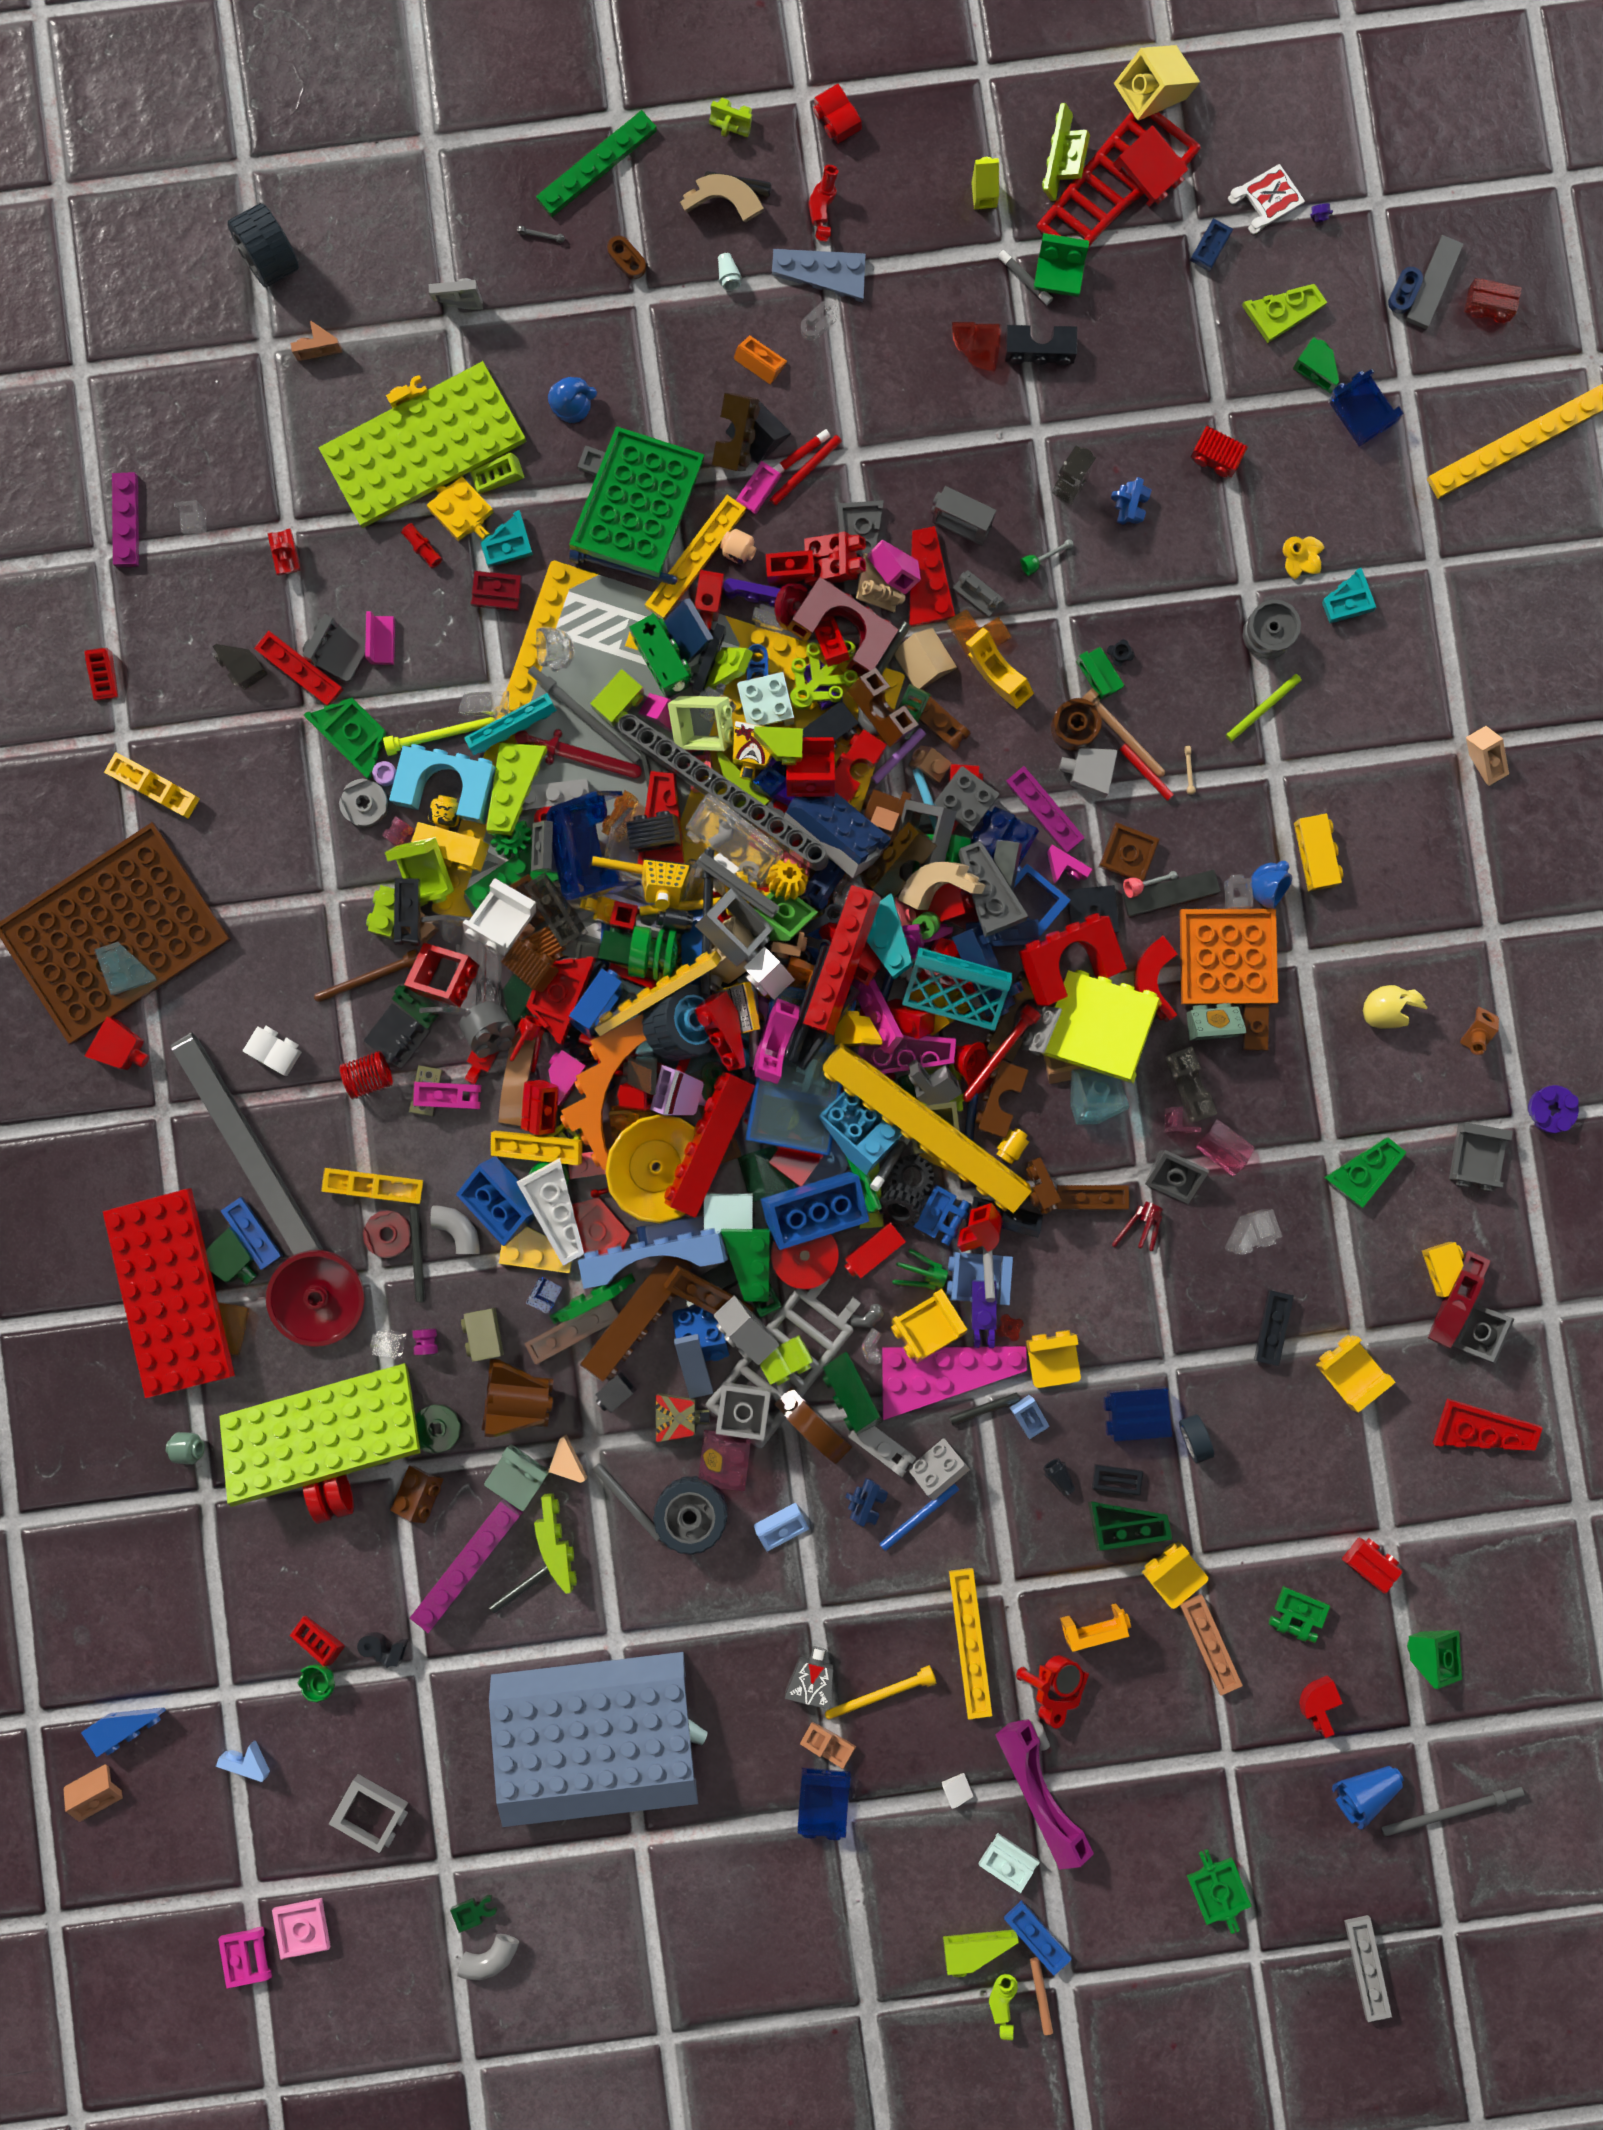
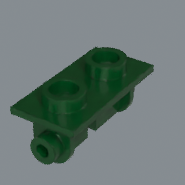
[391,984,443,1029]

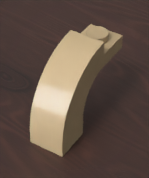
[680,174,765,223]
[898,862,986,910]

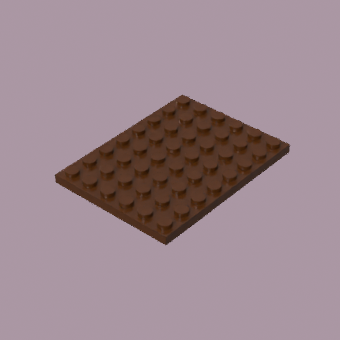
[0,822,231,1045]

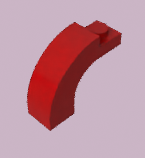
[1134,936,1178,1022]

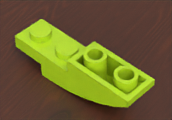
[534,1493,577,1594]

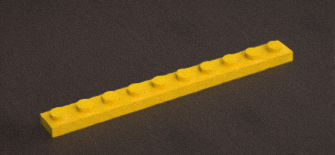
[1427,384,1603,499]

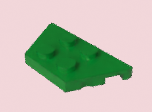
[303,697,387,780]
[549,1273,636,1324]

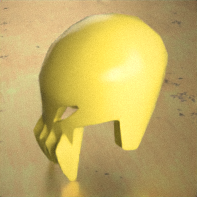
[1363,985,1428,1029]

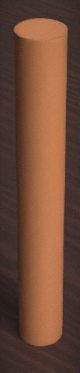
[1030,1957,1053,2035]

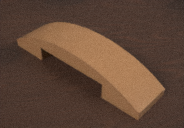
[498,1031,536,1126]

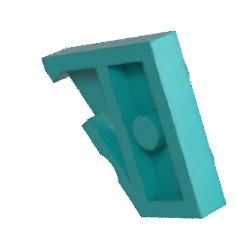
[481,510,533,568]
[1322,568,1376,624]

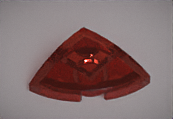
[952,322,1002,371]

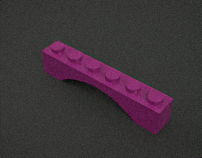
[409,1499,523,1633]
[995,1719,1094,1870]

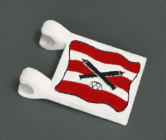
[1228,164,1305,235]

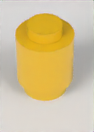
[996,1128,1029,1165]

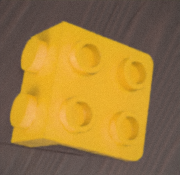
[1026,1330,1081,1388]
[1142,1541,1208,1609]

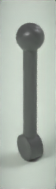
[517,226,565,243]

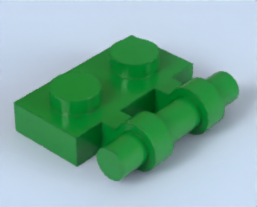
[1268,1586,1330,1643]

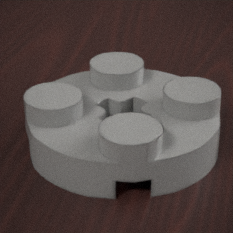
[339,779,388,827]

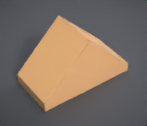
[549,1434,588,1483]

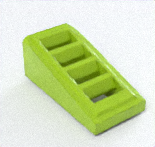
[471,452,524,494]

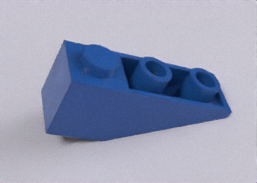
[81,1707,166,1757]

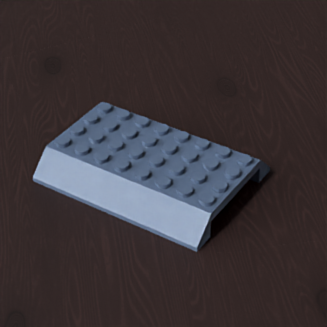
[489,1652,698,1827]

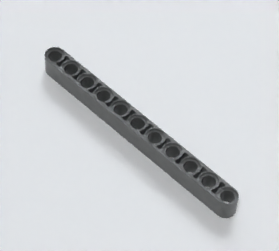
[618,714,829,871]
[171,1032,323,1255]

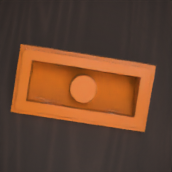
[734,335,787,384]

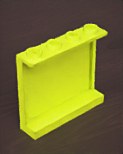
[1042,970,1162,1084]

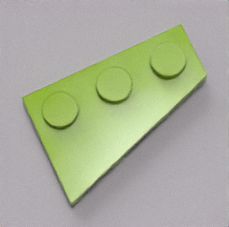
[1242,284,1327,343]

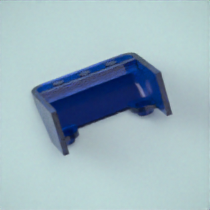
[547,791,641,900]

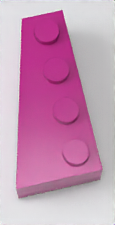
[858,1035,956,1074]

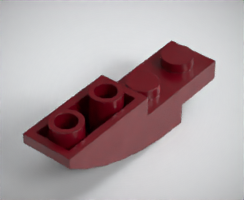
[1427,1250,1490,1349]

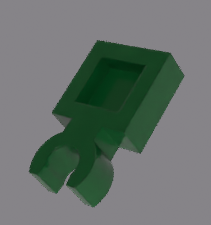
[450,1895,497,1933]

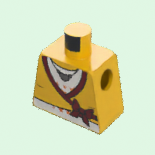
[733,721,772,781]

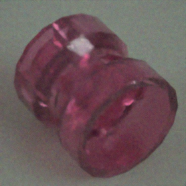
[382,816,415,846]

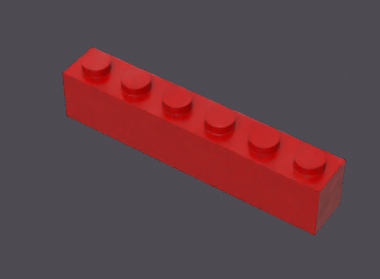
[803,885,881,1035]
[664,1071,755,1218]

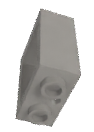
[329,1774,408,1853]

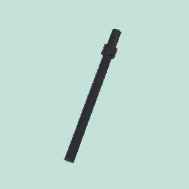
[700,849,716,995]

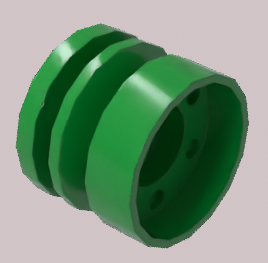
[628,926,678,980]

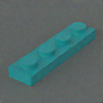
[464,693,557,756]

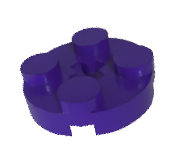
[1528,1085,1579,1133]

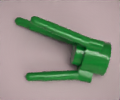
[892,1249,948,1290]

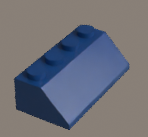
[761,1171,869,1250]

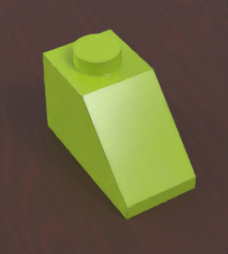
[754,726,803,766]

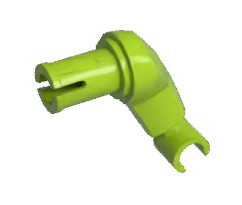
[989,1974,1018,2041]

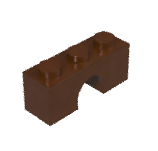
[847,668,919,747]
[975,1061,1028,1138]

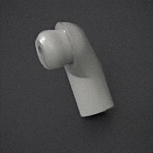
[1025,1713,1050,1751]

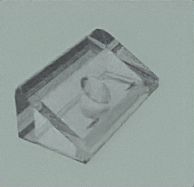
[459,691,509,716]

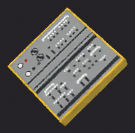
[712,982,760,1034]

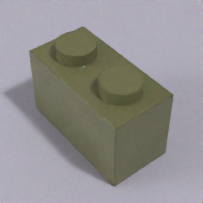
[461,1308,504,1362]

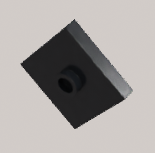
[1067,885,1120,933]

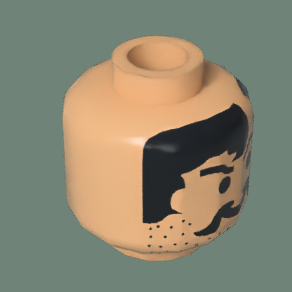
[720,529,757,564]

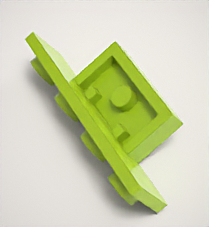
[1042,103,1090,201]

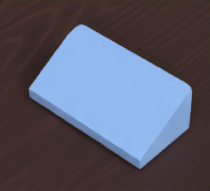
[754,1503,809,1551]

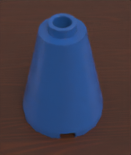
[1332,1766,1404,1829]

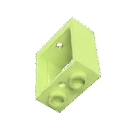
[668,696,734,751]

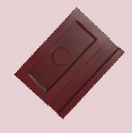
[471,571,522,611]

